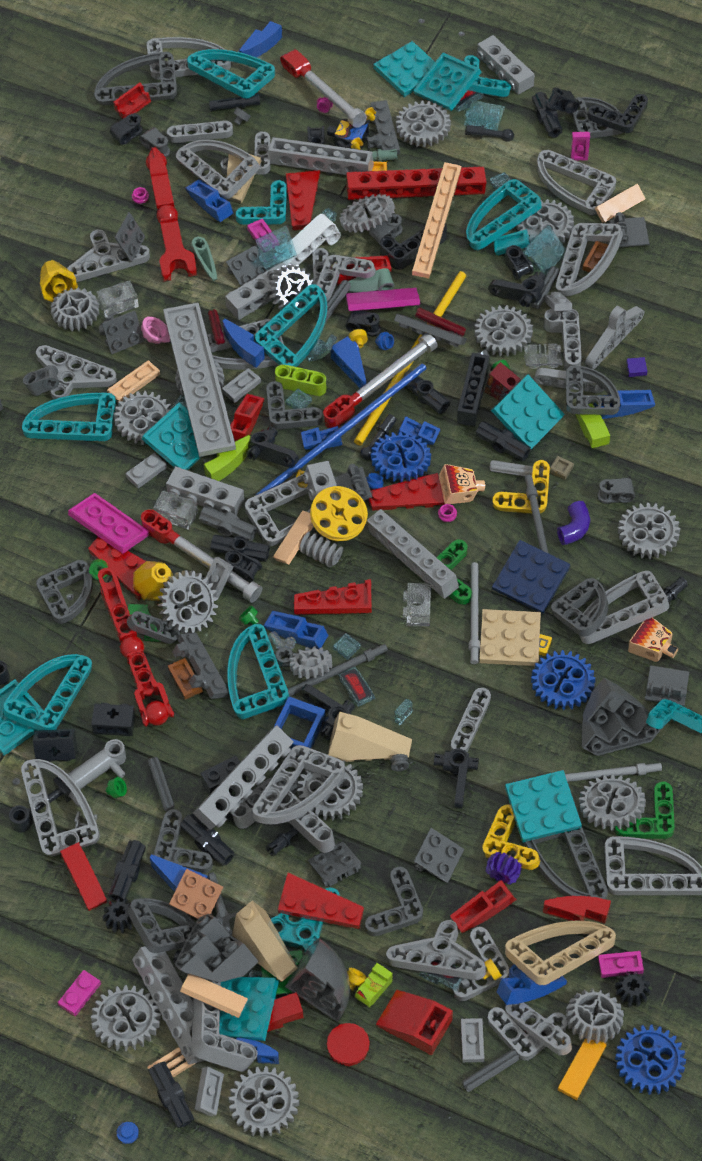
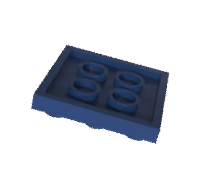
[492,540,571,614]

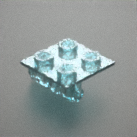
[464,100,505,130]
[256,225,297,270]
[523,225,566,275]

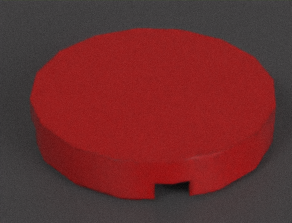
[327,1023,370,1066]

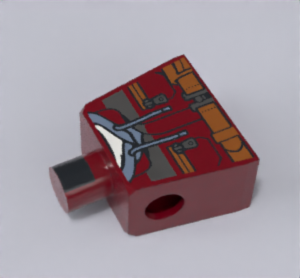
[484,362,521,401]

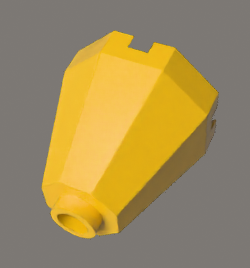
[40,260,78,302]
[133,561,173,601]

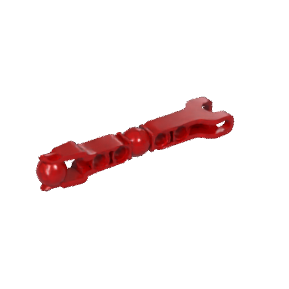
[145,147,197,282]
[98,568,174,727]

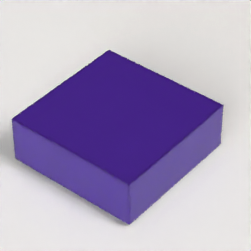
[626,357,648,377]

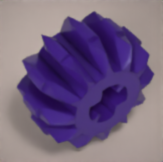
[486,852,522,884]

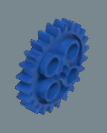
[371,432,431,482]
[531,650,595,710]
[615,1025,686,1095]

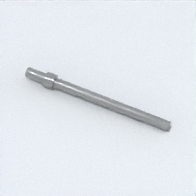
[469,562,480,664]
[565,763,662,782]

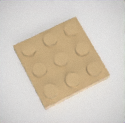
[480,609,541,666]

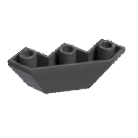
[582,678,661,756]
[174,913,259,982]

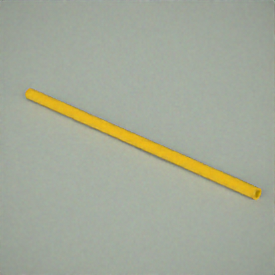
[354,271,466,446]

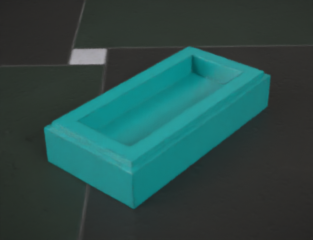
[494,229,530,256]

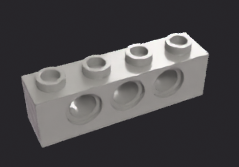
[477,35,535,95]
[225,262,296,320]
[303,461,347,540]
[166,466,245,515]

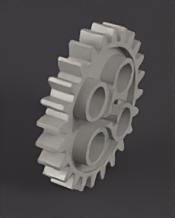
[396,101,451,147]
[339,194,395,233]
[517,199,574,248]
[474,305,533,356]
[114,391,171,445]
[618,503,680,559]
[158,570,218,633]
[297,760,363,821]
[579,775,646,830]
[91,985,161,1051]
[229,1066,299,1137]

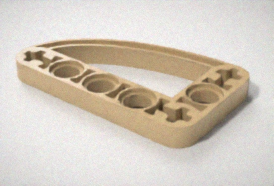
[505,921,616,985]

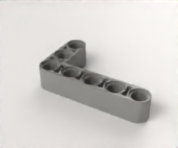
[232,778,335,853]
[192,977,257,1072]

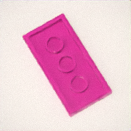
[346,288,420,311]
[68,493,149,554]

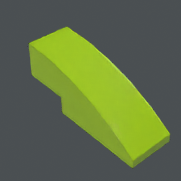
[576,403,610,448]
[204,435,251,481]

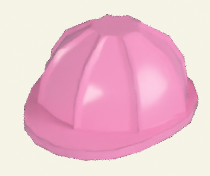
[141,316,171,344]

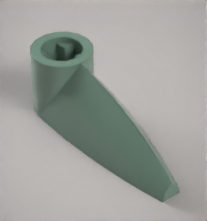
[189,237,217,281]
[349,268,394,292]

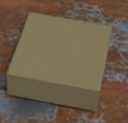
[549,456,574,480]

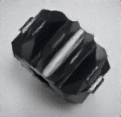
[102,897,133,934]
[614,971,651,1008]

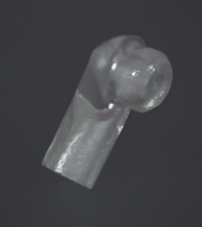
[268,631,296,650]

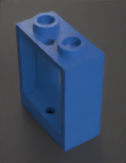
[274,697,326,757]

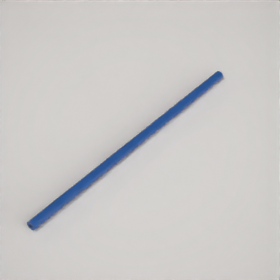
[255,363,427,495]

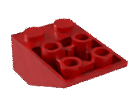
[376,990,453,1055]

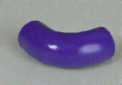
[557,501,591,545]

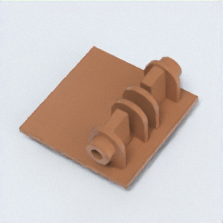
[169,869,223,919]

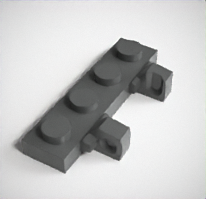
[363,100,400,155]
[394,314,467,347]
[172,632,229,699]

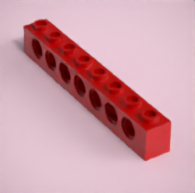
[346,167,486,200]

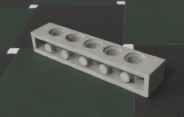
[268,137,374,175]
[367,509,459,599]
[193,725,294,830]
[132,946,205,1065]

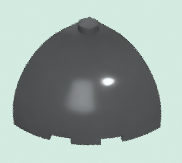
[285,938,350,1022]

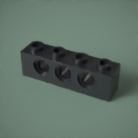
[457,353,490,427]

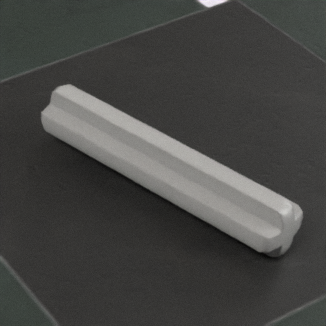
[490,460,544,478]

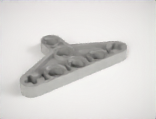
[67,230,150,282]
[585,306,645,369]
[36,345,117,400]
[386,920,486,980]

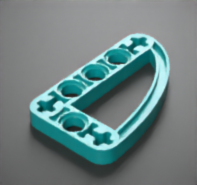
[187,49,275,98]
[466,179,542,250]
[255,284,327,367]
[22,393,116,441]
[227,624,290,719]
[3,654,92,731]

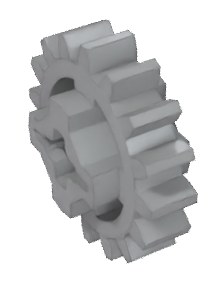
[290,646,332,679]

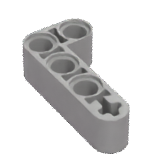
[544,309,581,371]

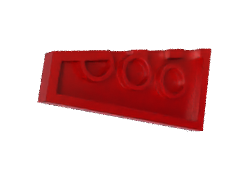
[286,170,320,230]
[368,473,445,511]
[88,537,146,600]
[294,579,372,614]
[278,873,364,929]

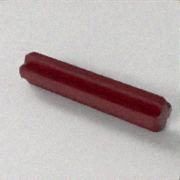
[415,308,466,337]
[208,309,225,345]

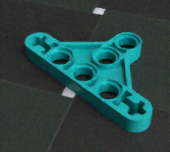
[271,887,340,952]

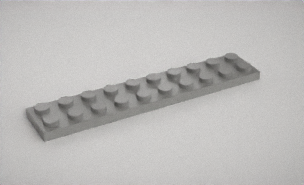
[163,303,236,457]

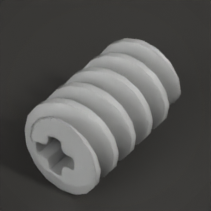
[300,531,343,567]

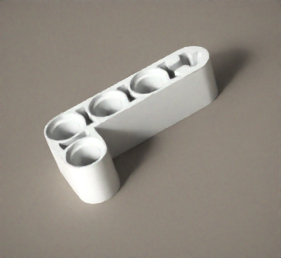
[274,214,341,267]

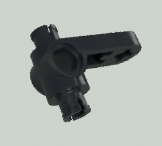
[488,271,546,307]
[246,427,299,468]
[300,684,355,740]
[433,748,479,809]

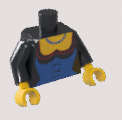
[327,107,376,150]

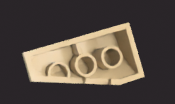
[328,712,412,762]
[232,901,298,981]

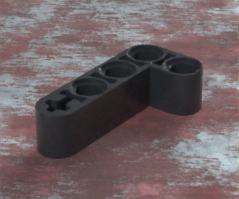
[380,223,447,270]

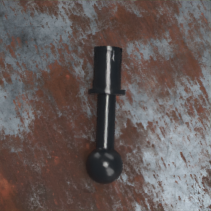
[465,124,514,142]
[360,414,397,460]
[265,827,311,856]

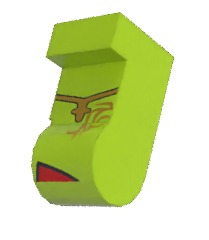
[355,963,392,1007]

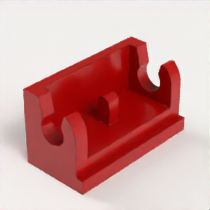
[113,83,152,119]

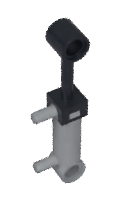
[9,739,126,833]

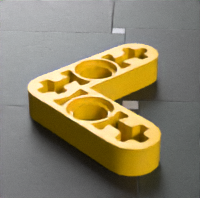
[492,460,550,514]
[483,805,540,870]

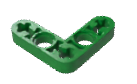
[436,539,472,605]
[615,782,675,839]

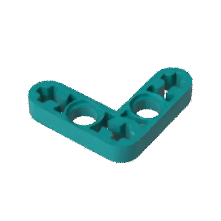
[464,55,511,97]
[236,180,287,225]
[646,699,702,733]

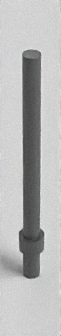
[525,475,548,553]
[280,644,388,697]

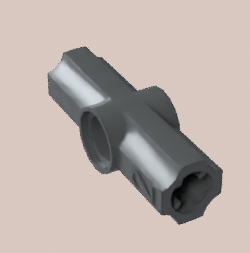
[199,506,257,541]

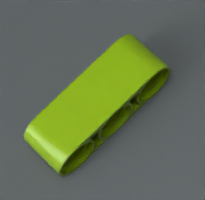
[275,365,327,396]

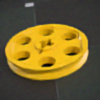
[310,486,368,541]

